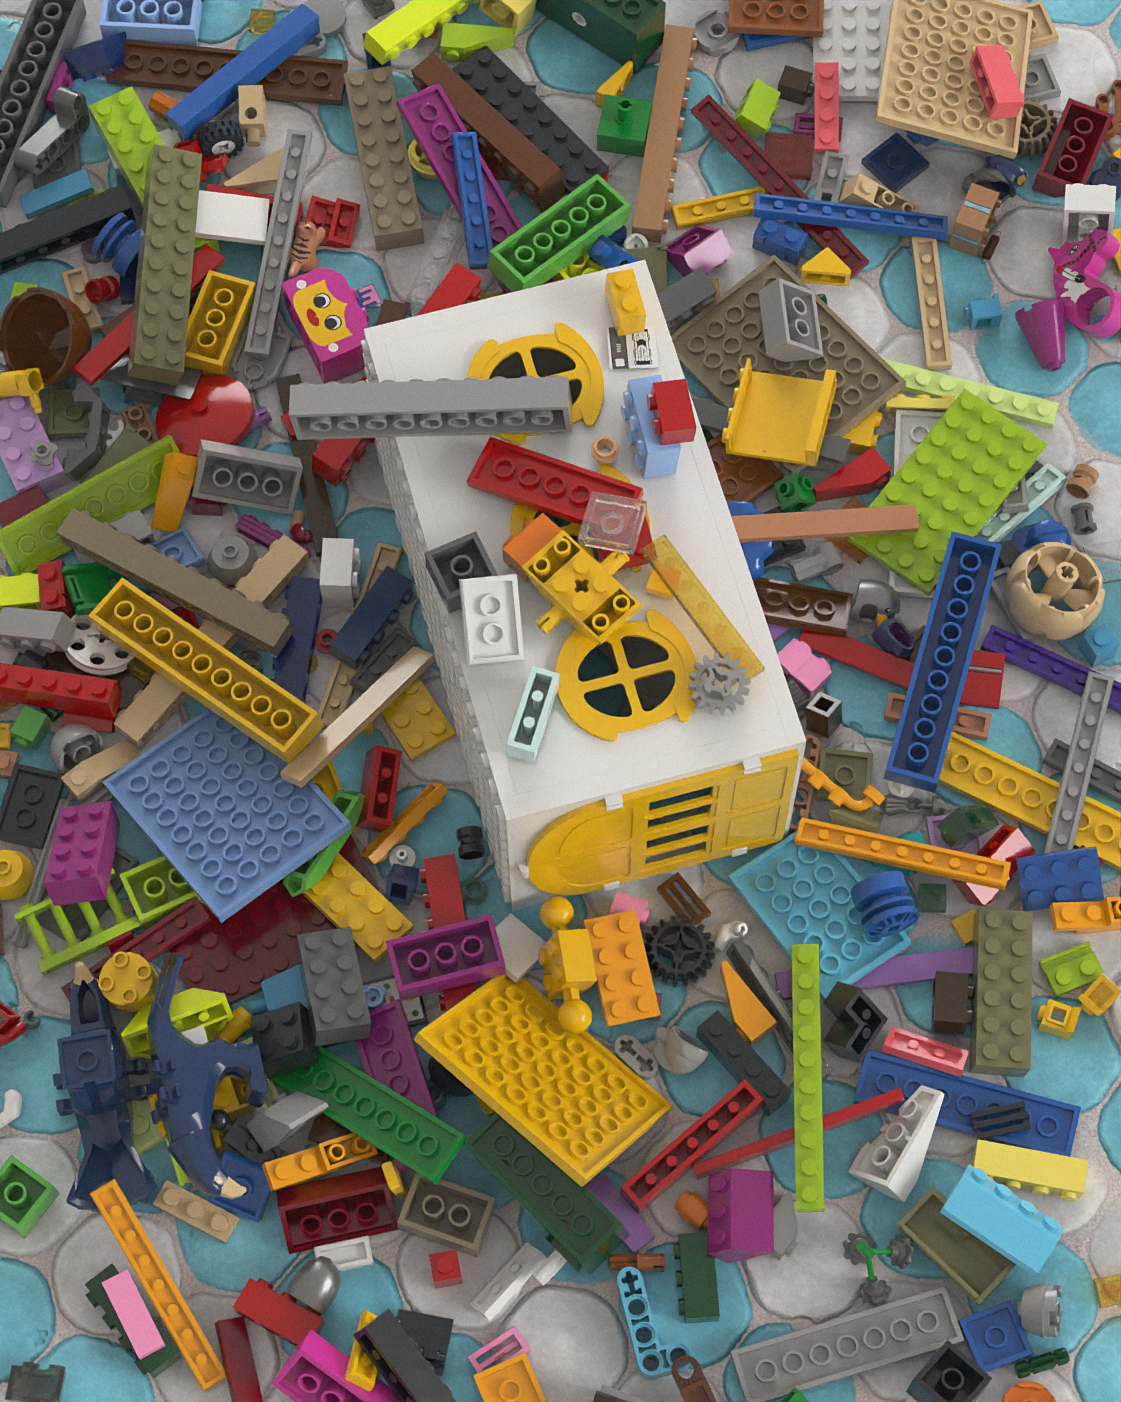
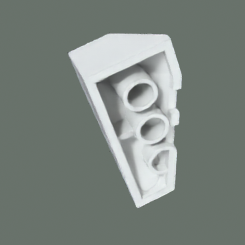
[848,1085,945,1202]

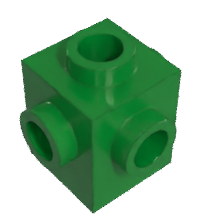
[774,472,816,513]

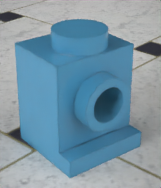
[963,293,1002,330]

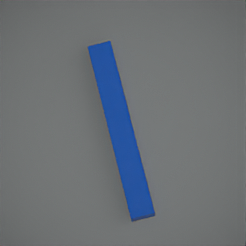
[753,193,948,240]

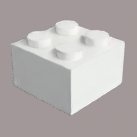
[320,538,362,607]

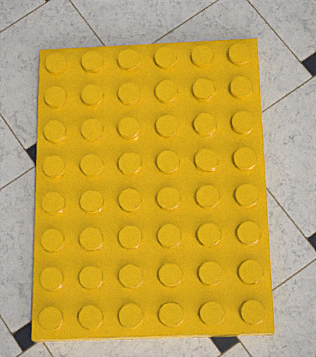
[414,974,673,1187]

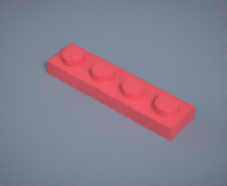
[814,62,839,153]

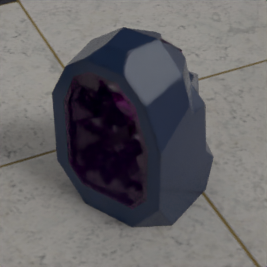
[871,618,915,658]

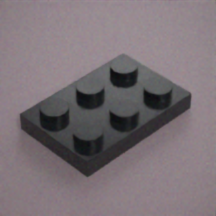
[0,763,65,850]

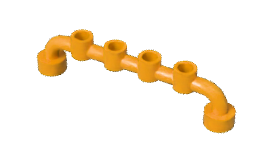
[801,756,885,811]

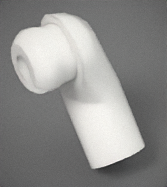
[713,921,748,953]
[0,1089,23,1129]

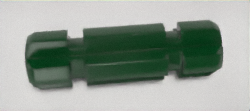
[1014,1348,1070,1379]

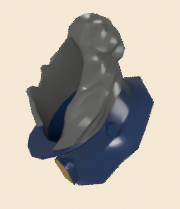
[962,155,1027,204]

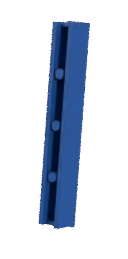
[165,3,320,141]

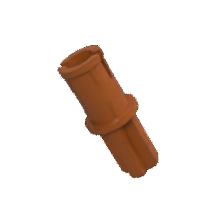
[608,1251,665,1272]

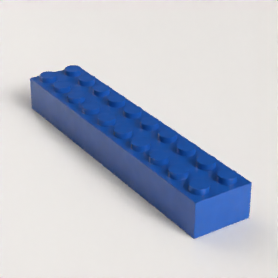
[883,531,1002,793]

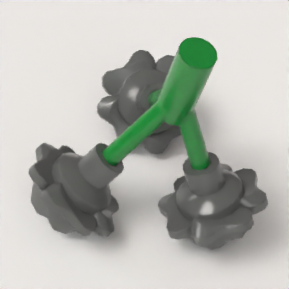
[842,1231,914,1305]

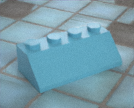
[940,1164,1064,1277]

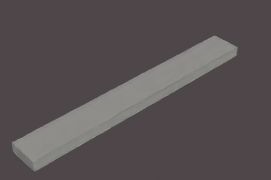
[1043,671,1114,854]

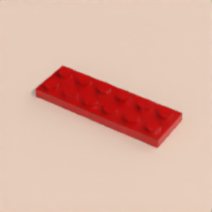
[467,437,643,539]

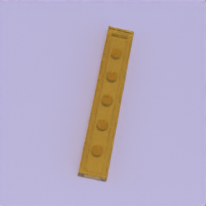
[641,534,765,682]

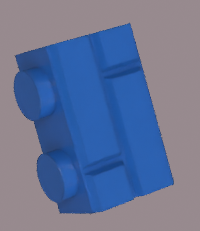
[752,218,808,266]

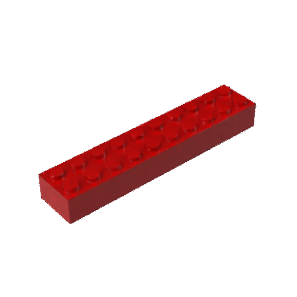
[312,262,482,487]

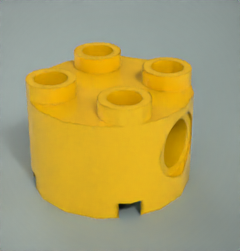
[98,952,158,1013]

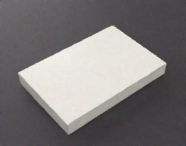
[195,190,269,246]
[459,574,525,665]

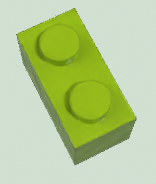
[733,78,781,140]

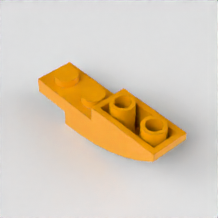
[1049,897,1121,934]
[262,1133,378,1192]

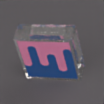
[356,283,383,313]

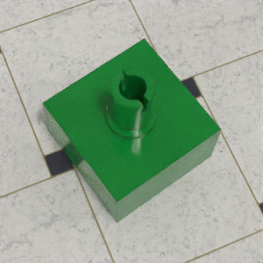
[597,94,652,157]

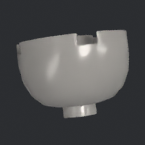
[50,723,104,773]

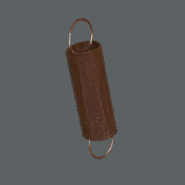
[981,231,1001,264]

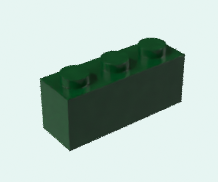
[673,1232,720,1324]

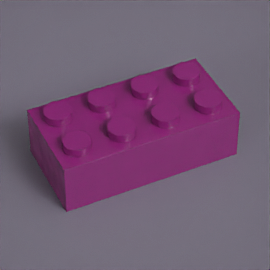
[44,801,120,906]
[386,914,506,1001]

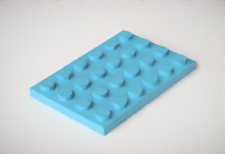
[728,831,911,1002]

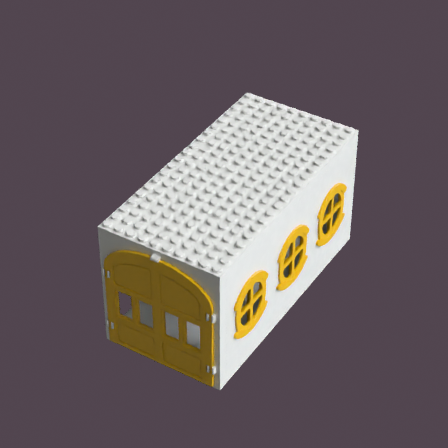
[361,260,806,911]

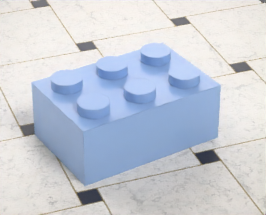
[621,374,681,479]

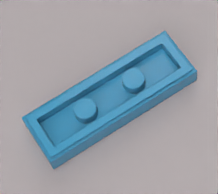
[19,168,95,219]

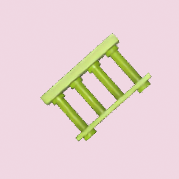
[14,868,141,977]

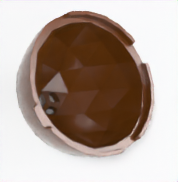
[0,287,92,387]

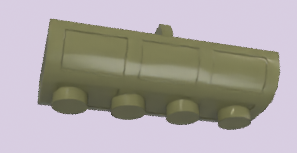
[895,1186,1017,1306]

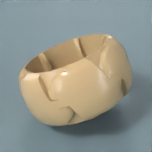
[1004,542,1105,640]

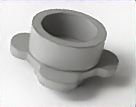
[28,439,58,466]

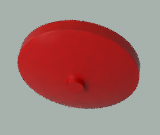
[155,374,255,457]

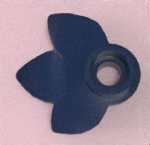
[1089,157,1121,201]

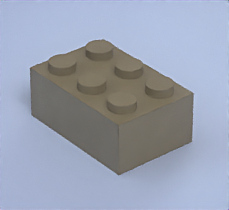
[397,1173,496,1257]

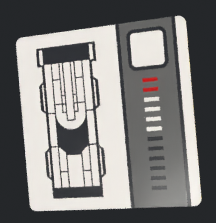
[606,326,659,369]

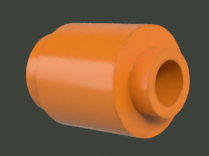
[674,1191,708,1231]

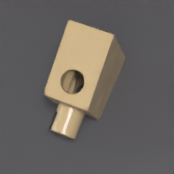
[238,85,267,147]

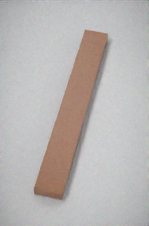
[731,505,919,543]

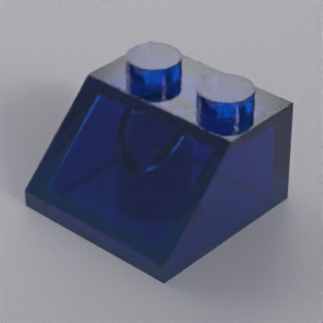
[63,31,127,82]

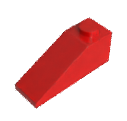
[813,447,892,502]

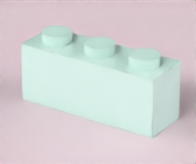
[506,666,560,763]

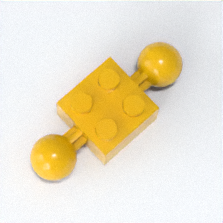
[538,896,597,1034]

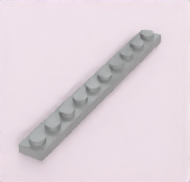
[244,129,313,358]

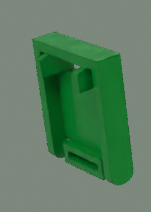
[61,562,127,615]

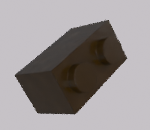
[931,971,973,1035]

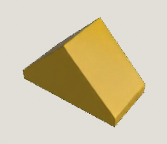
[800,247,851,286]

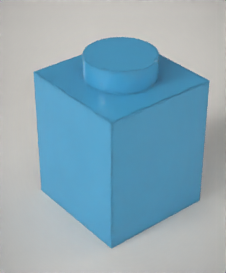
[1078,623,1119,668]

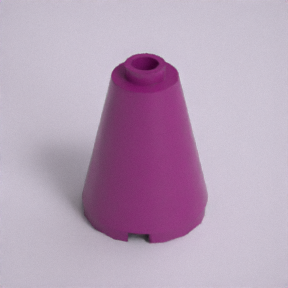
[1015,299,1066,372]

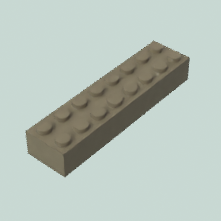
[344,66,424,251]

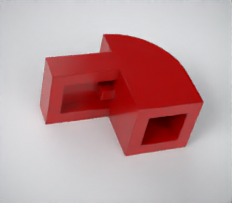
[172,138,229,183]

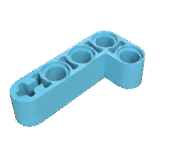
[617,1267,691,1380]

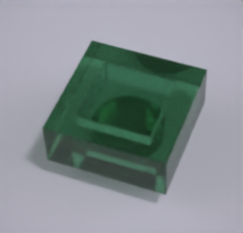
[918,883,946,913]

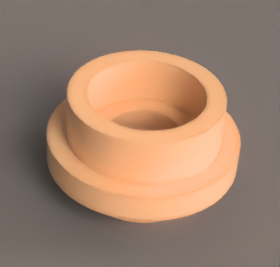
[591,436,619,464]

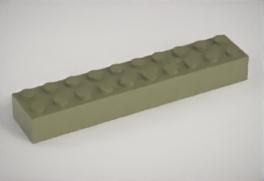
[127,144,202,385]

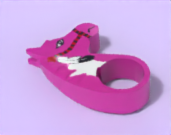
[1048,229,1121,338]

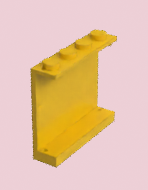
[722,358,837,467]

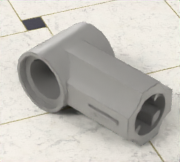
[789,542,844,584]

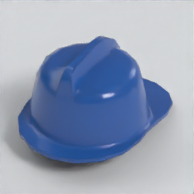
[1011,519,1071,554]

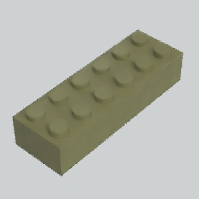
[970,907,1033,1078]

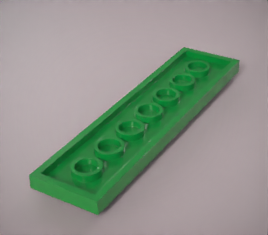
[267,1046,468,1185]

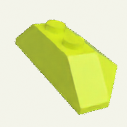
[121,988,233,1059]

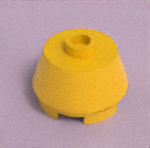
[0,850,34,901]

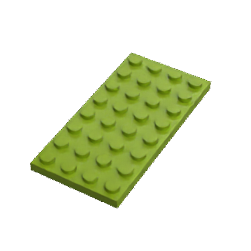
[845,389,1047,596]

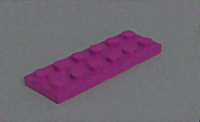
[355,999,440,1172]

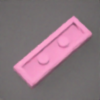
[102,1269,166,1360]

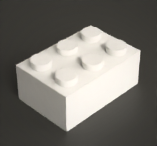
[1061,183,1116,246]

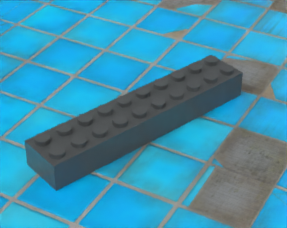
[0,0,87,208]

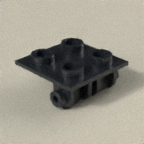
[397,1309,454,1376]

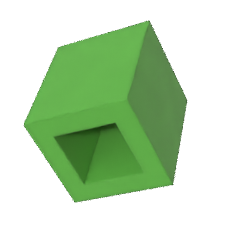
[9,705,52,751]

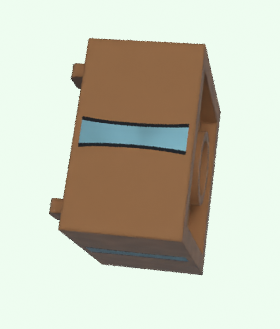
[949,183,1002,257]

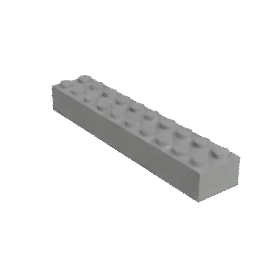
[289,375,572,440]

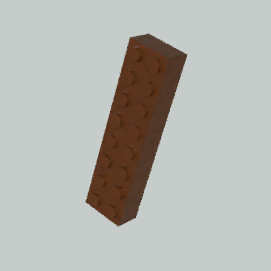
[411,52,566,212]

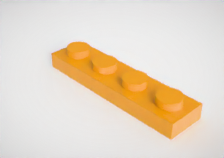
[361,782,448,865]

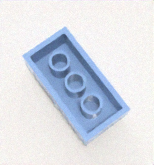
[100,0,202,46]

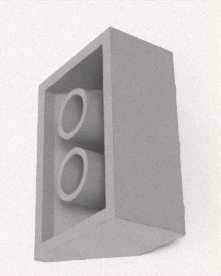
[758,278,824,362]

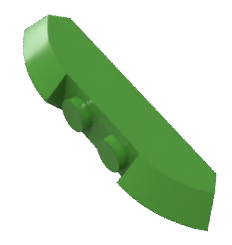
[283,790,365,897]

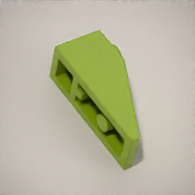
[440,22,515,62]

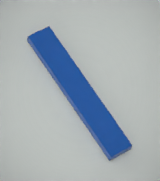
[451,132,493,270]

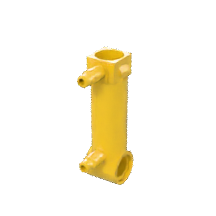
[0,368,45,414]

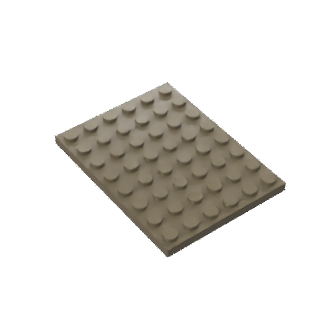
[670,255,906,473]

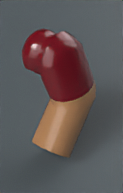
[289,510,312,544]

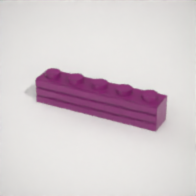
[235,514,311,558]

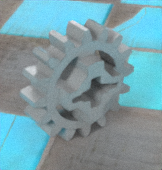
[688,652,751,716]

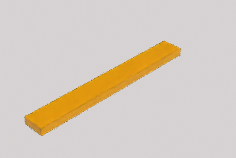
[795,817,1011,890]
[90,1179,226,1391]

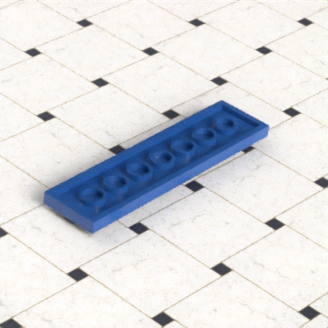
[853,1050,1081,1157]

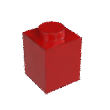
[429,1249,463,1289]

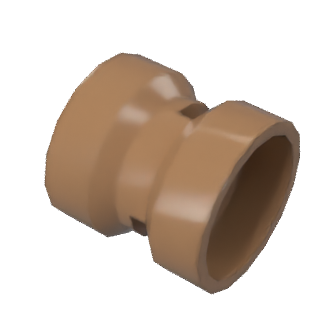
[1066,464,1099,499]

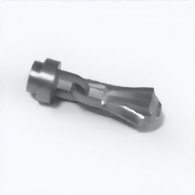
[880,793,945,817]

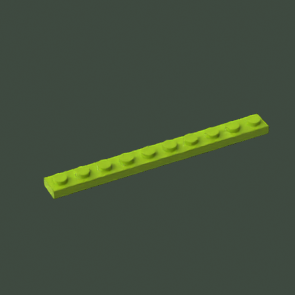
[792,944,825,1212]

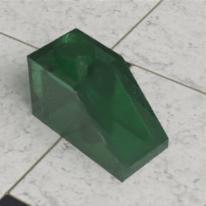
[936,803,999,847]

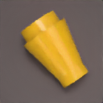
[217,1006,253,1044]

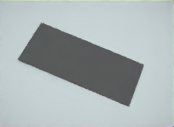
[100,354,202,399]

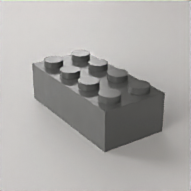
[296,927,371,1046]

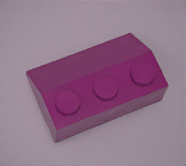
[708,1168,774,1263]

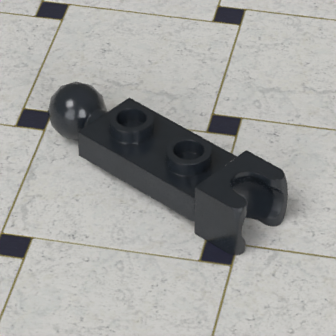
[210,1109,290,1165]

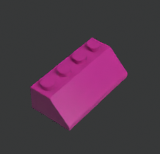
[271,1330,401,1402]

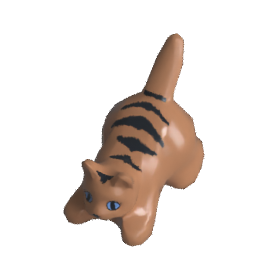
[287,222,325,279]

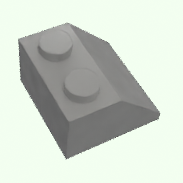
[246,1091,329,1152]

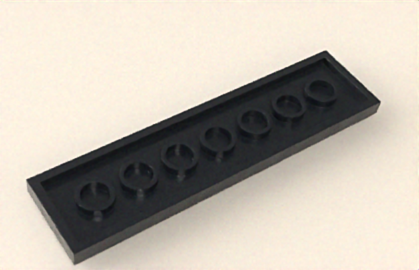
[452,46,609,194]

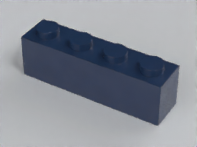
[330,566,414,670]

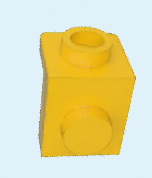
[1078,973,1121,1017]

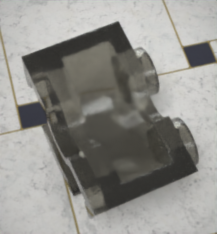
[5,1362,66,1402]

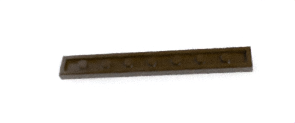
[275,374,338,557]

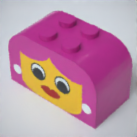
[281,268,370,384]

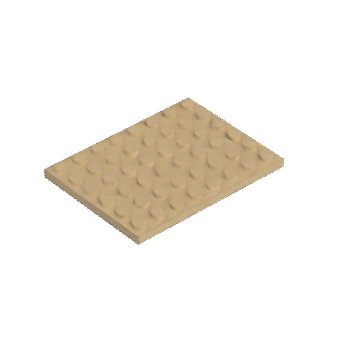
[874,0,1033,159]

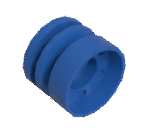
[91,212,141,279]
[850,871,920,938]

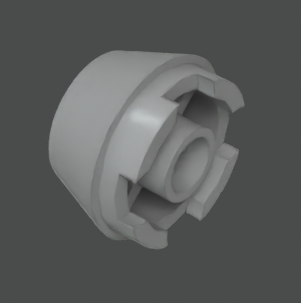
[207,536,258,586]
[1018,1282,1063,1339]

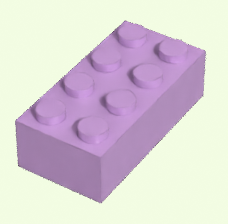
[0,396,68,495]

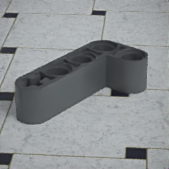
[14,87,90,174]

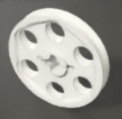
[65,614,137,675]

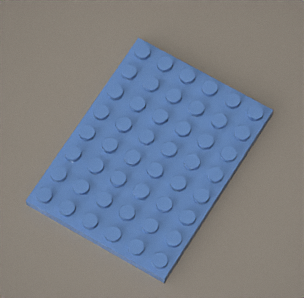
[103,708,352,923]

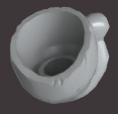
[654,1025,708,1075]

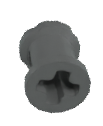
[1070,502,1097,535]

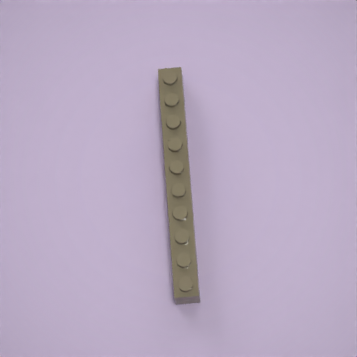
[56,508,293,657]

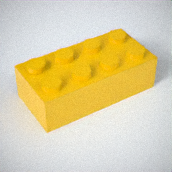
[184,270,256,376]

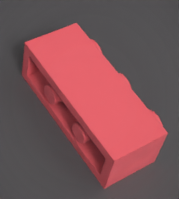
[969,45,1025,119]

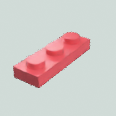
[882,1026,970,1077]

